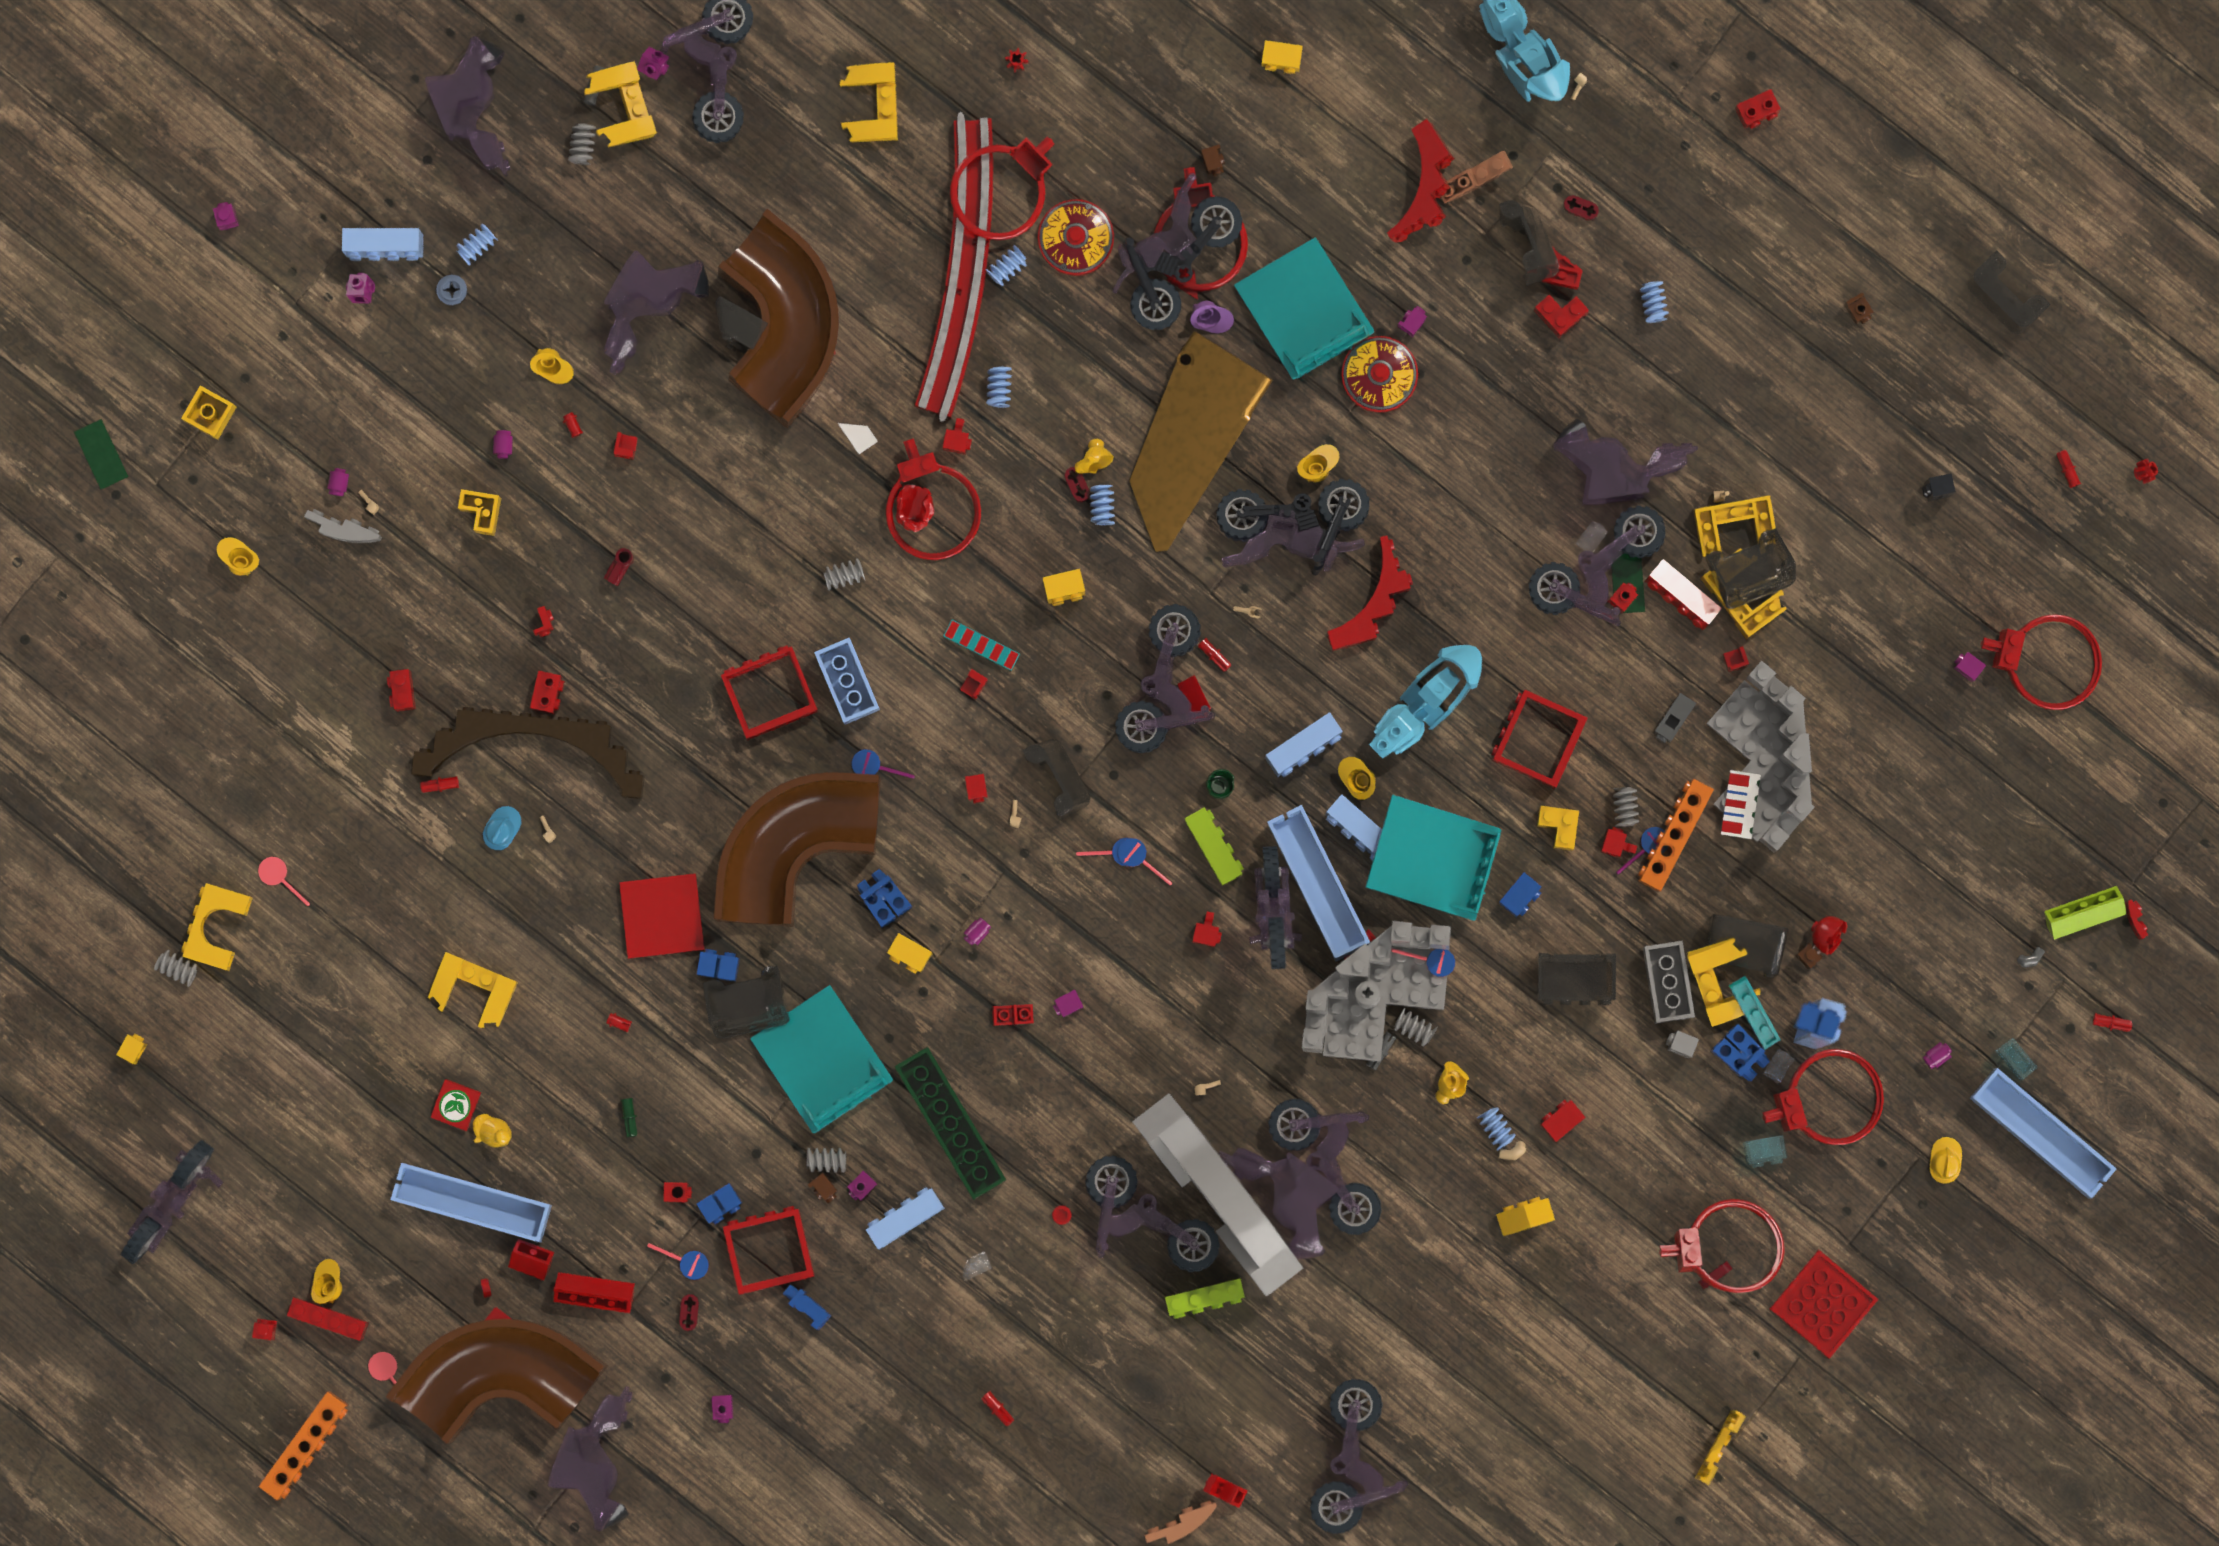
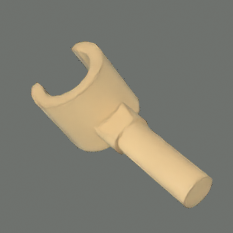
[1571,73,1587,100]
[358,490,379,515]
[1713,491,1730,502]
[1234,606,1262,618]
[1009,800,1022,828]
[540,816,556,843]
[1195,1080,1221,1095]

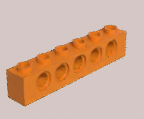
[1638,779,1714,892]
[259,1391,348,1500]

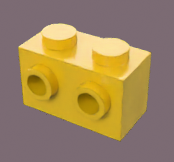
[1261,40,1303,74]
[887,933,932,974]

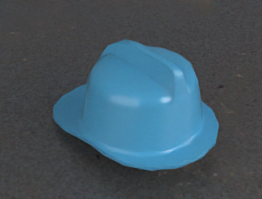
[483,806,521,850]

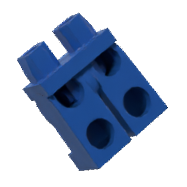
[857,869,912,929]
[1710,1024,1770,1081]
[783,1285,832,1330]

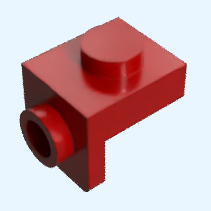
[533,606,554,637]

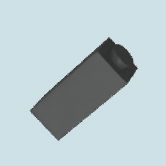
[1653,693,1696,743]

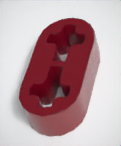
[1563,195,1599,221]
[1065,467,1090,502]
[1698,1261,1733,1290]
[679,1294,699,1331]

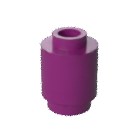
[493,430,513,459]
[327,468,349,497]
[963,917,991,946]
[1922,1042,1952,1070]

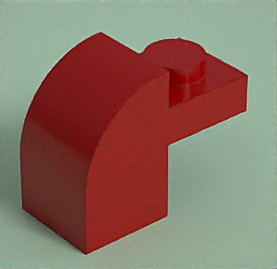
[1203,1473,1248,1508]

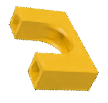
[181,883,252,971]

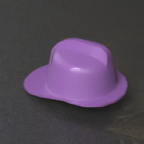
[1190,301,1234,334]

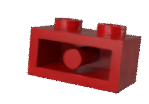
[1735,89,1781,129]
[387,669,416,712]
[530,671,565,714]
[508,1239,554,1280]

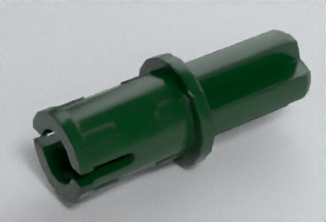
[621,1098,637,1137]

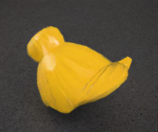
[1074,439,1114,474]
[1435,1061,1469,1105]
[473,1114,512,1148]

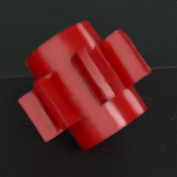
[1005,48,1028,73]
[2134,458,2158,484]

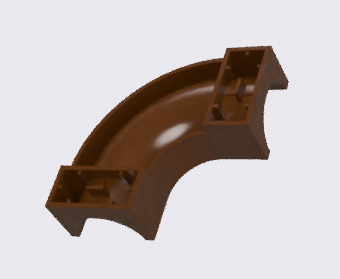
[718,209,839,429]
[714,772,881,927]
[386,1319,608,1444]

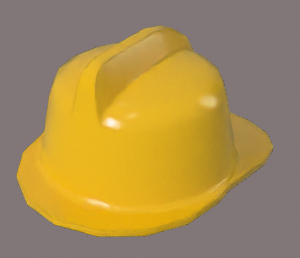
[530,348,574,384]
[1297,444,1339,482]
[216,537,259,576]
[1338,757,1376,800]
[1930,1137,1962,1183]
[311,1259,342,1304]

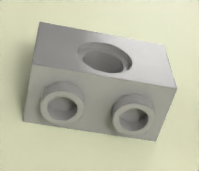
[1666,1030,1699,1059]

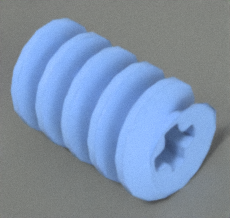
[456,224,498,266]
[985,245,1027,286]
[1640,281,1669,323]
[986,367,1012,408]
[1090,485,1115,525]
[1477,1107,1516,1150]

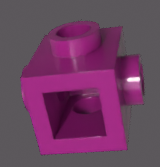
[637,47,669,80]
[346,273,375,303]

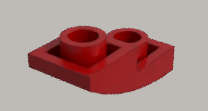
[2125,899,2149,940]
[992,1004,1034,1026]

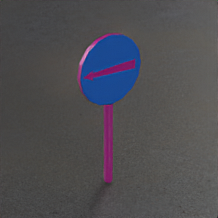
[852,749,915,779]
[1616,827,1668,874]

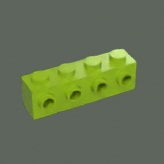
[1184,807,1244,886]
[2044,886,2126,939]
[1165,1279,1245,1319]

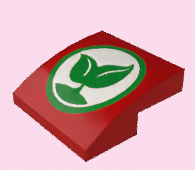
[431,1079,481,1131]

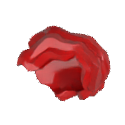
[896,484,935,532]

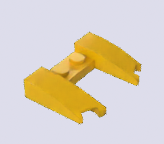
[584,61,657,147]
[840,62,898,142]
[1693,495,1778,561]
[1700,548,1786,639]
[1687,938,1761,1027]
[428,952,518,1028]
[1695,1410,1745,1485]

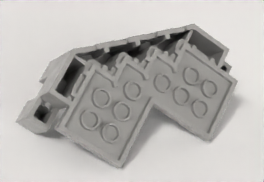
[1707,661,1814,853]
[1302,921,1451,1062]

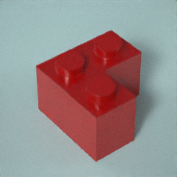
[1534,294,1589,338]

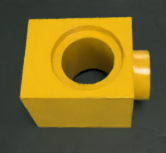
[116,1033,147,1065]

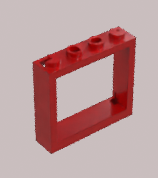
[721,645,819,740]
[1491,690,1588,789]
[723,1206,815,1295]

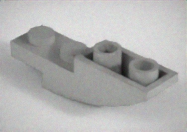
[304,509,382,543]

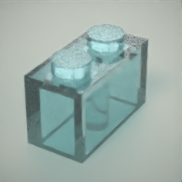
[1995,1038,2038,1081]
[1743,1135,1787,1168]

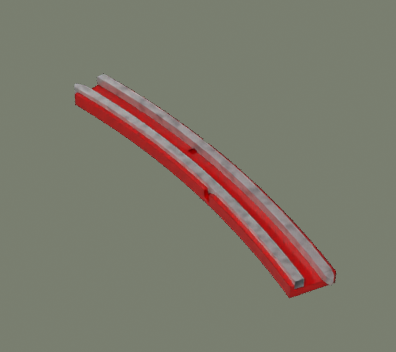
[915,112,993,422]

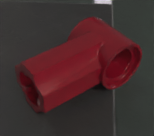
[604,548,634,586]

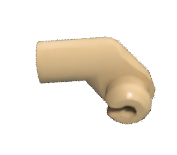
[1499,1141,1526,1160]

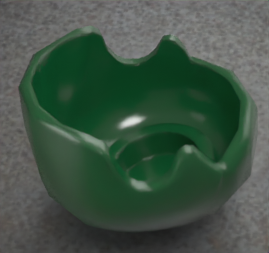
[1206,769,1235,799]

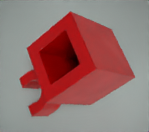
[943,418,972,455]
[1601,827,1637,858]
[1192,911,1222,947]

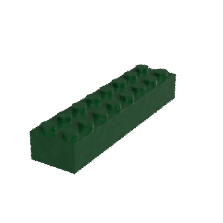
[894,1047,1007,1200]

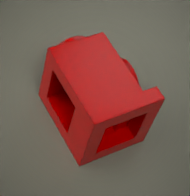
[1607,583,1638,614]
[252,1319,277,1340]

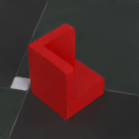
[614,432,638,460]
[1723,646,1749,672]
[960,669,988,700]

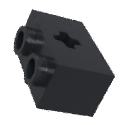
[1922,473,1956,502]

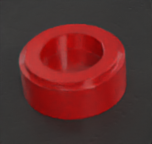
[1052,1206,1072,1225]
[480,1278,492,1298]

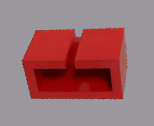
[1540,1100,1586,1142]

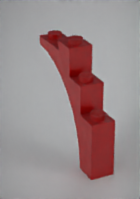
[1387,118,1455,243]
[1327,535,1413,652]

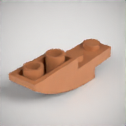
[1441,151,1513,204]
[1145,1500,1217,1544]

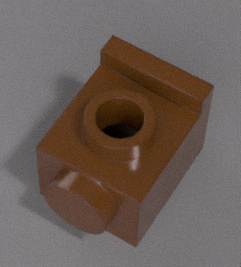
[1201,144,1225,176]
[1844,292,1874,324]
[1795,943,1823,970]
[808,1173,838,1203]

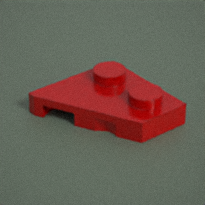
[1541,246,1583,290]

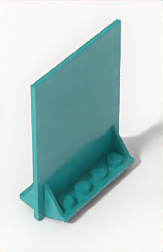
[1234,237,1374,380]
[1365,795,1501,921]
[750,985,893,1134]

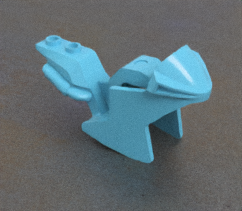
[1479,0,1570,102]
[1369,645,1482,758]

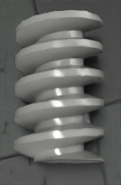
[568,124,596,165]
[824,558,866,591]
[1613,787,1639,827]
[154,950,197,987]
[1355,981,1380,1009]
[1395,1008,1438,1046]
[807,1148,846,1172]

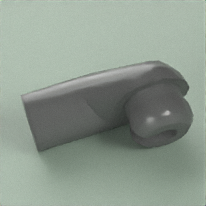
[2017,947,2045,968]

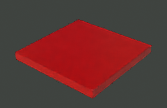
[619,873,705,959]
[1769,1249,1879,1359]

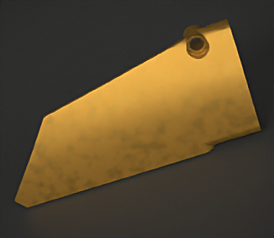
[1130,331,1273,552]

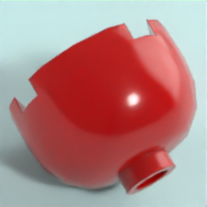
[1811,916,1848,955]

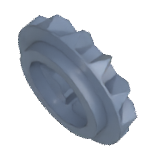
[436,275,467,306]

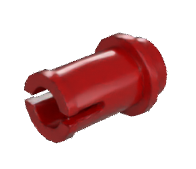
[563,412,583,438]
[606,1013,632,1032]

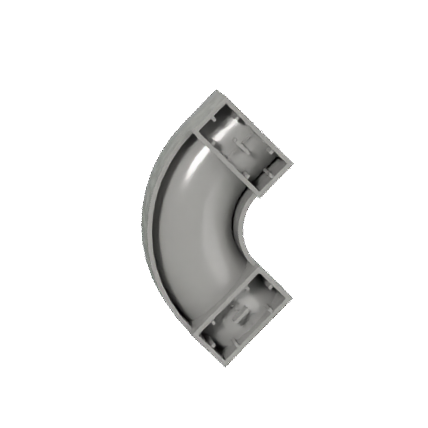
[1132,1094,1303,1297]

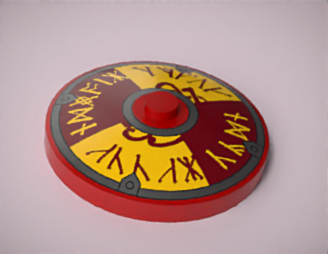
[1038,199,1114,276]
[1341,336,1418,413]

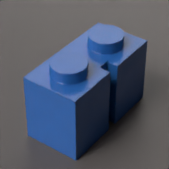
[1499,872,1542,917]
[697,949,740,982]
[1794,1002,1841,1040]
[697,1183,742,1225]

